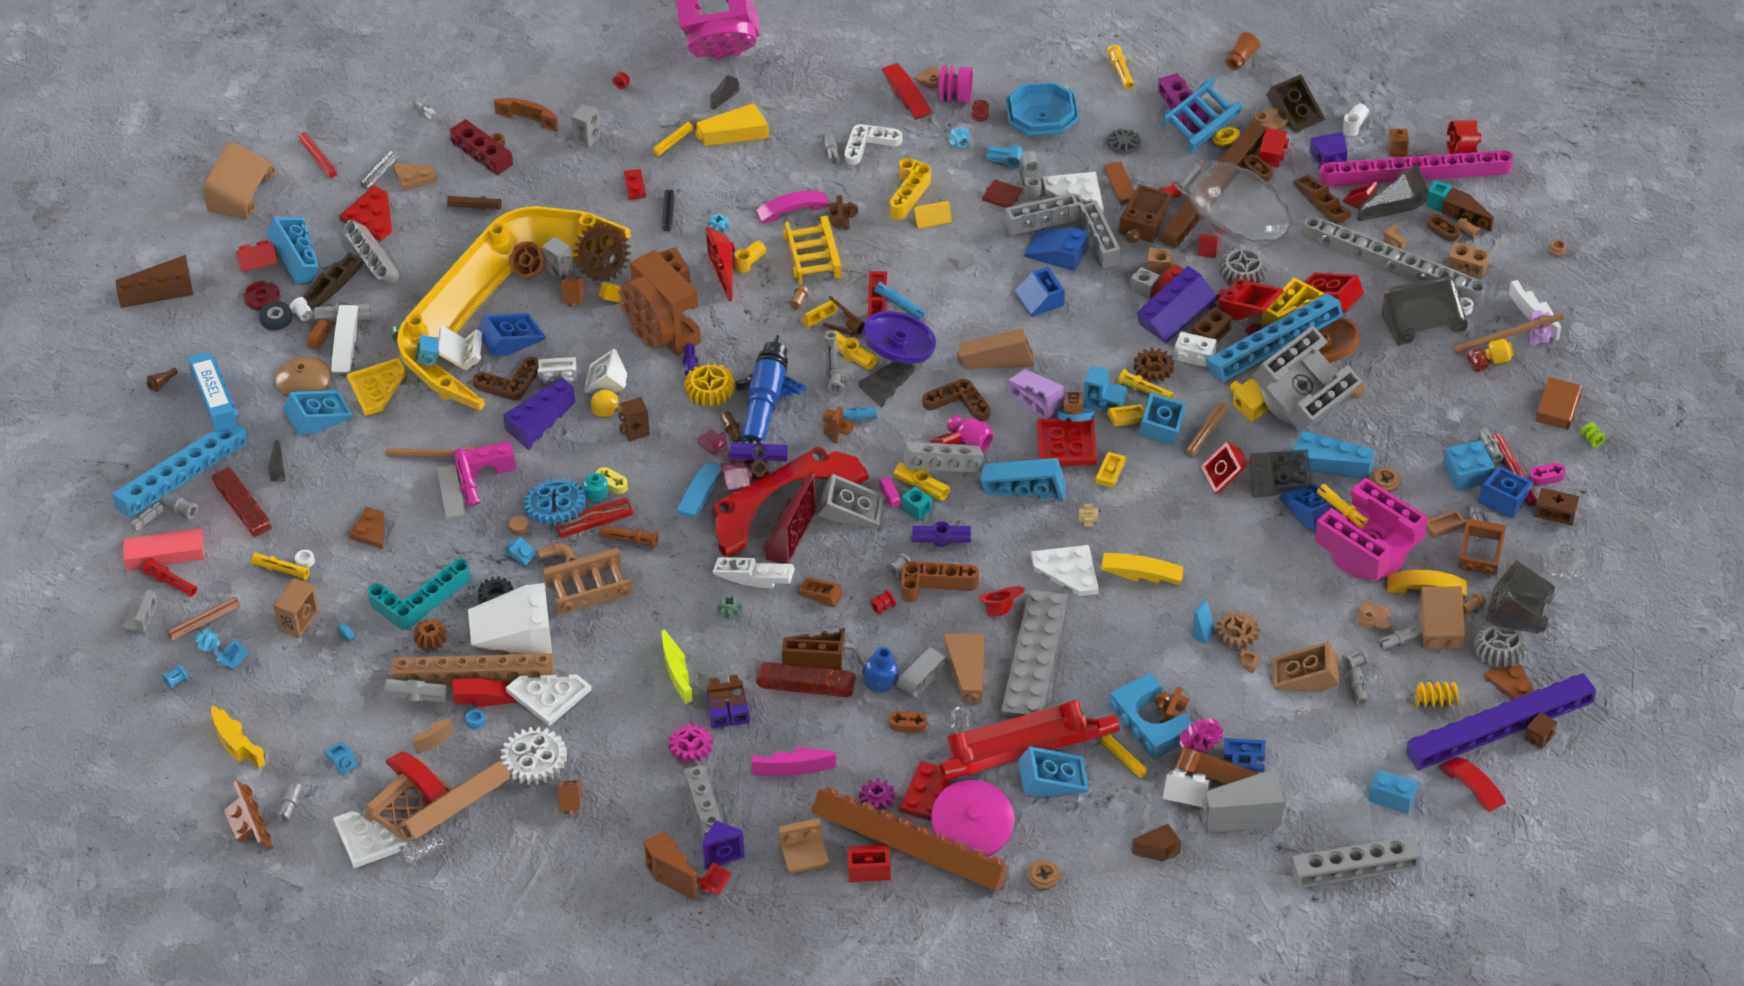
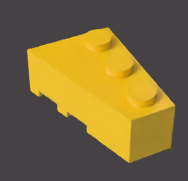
[1261,277,1325,326]

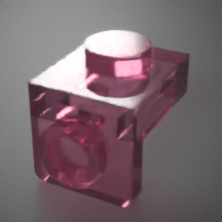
[697,429,727,455]

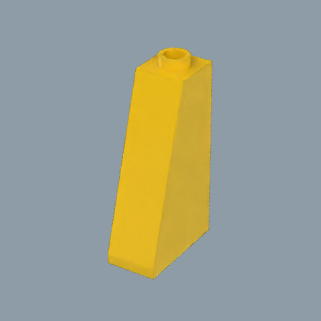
[695,103,769,146]

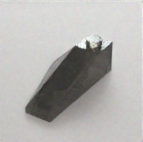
[1357,165,1428,221]

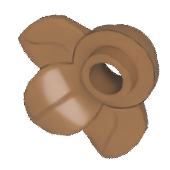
[915,67,949,89]
[1252,108,1287,130]
[1357,602,1392,629]

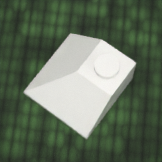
[583,349,627,394]

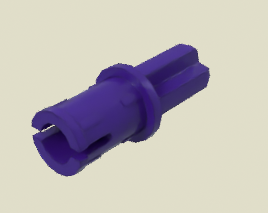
[683,343,697,376]

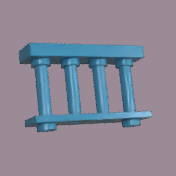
[1161,77,1243,154]

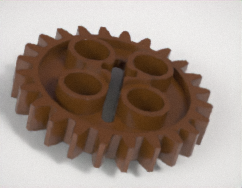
[573,223,631,282]

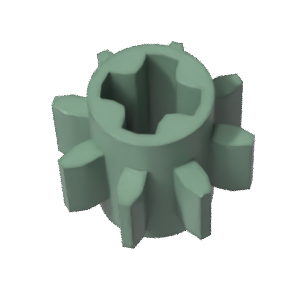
[717,595,742,620]

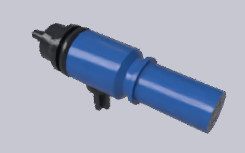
[735,334,788,443]

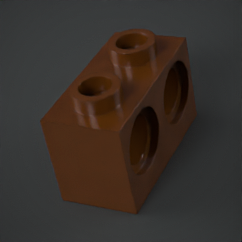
[1191,307,1232,344]

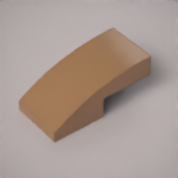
[413,718,453,754]

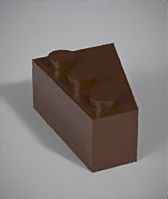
[782,628,845,672]

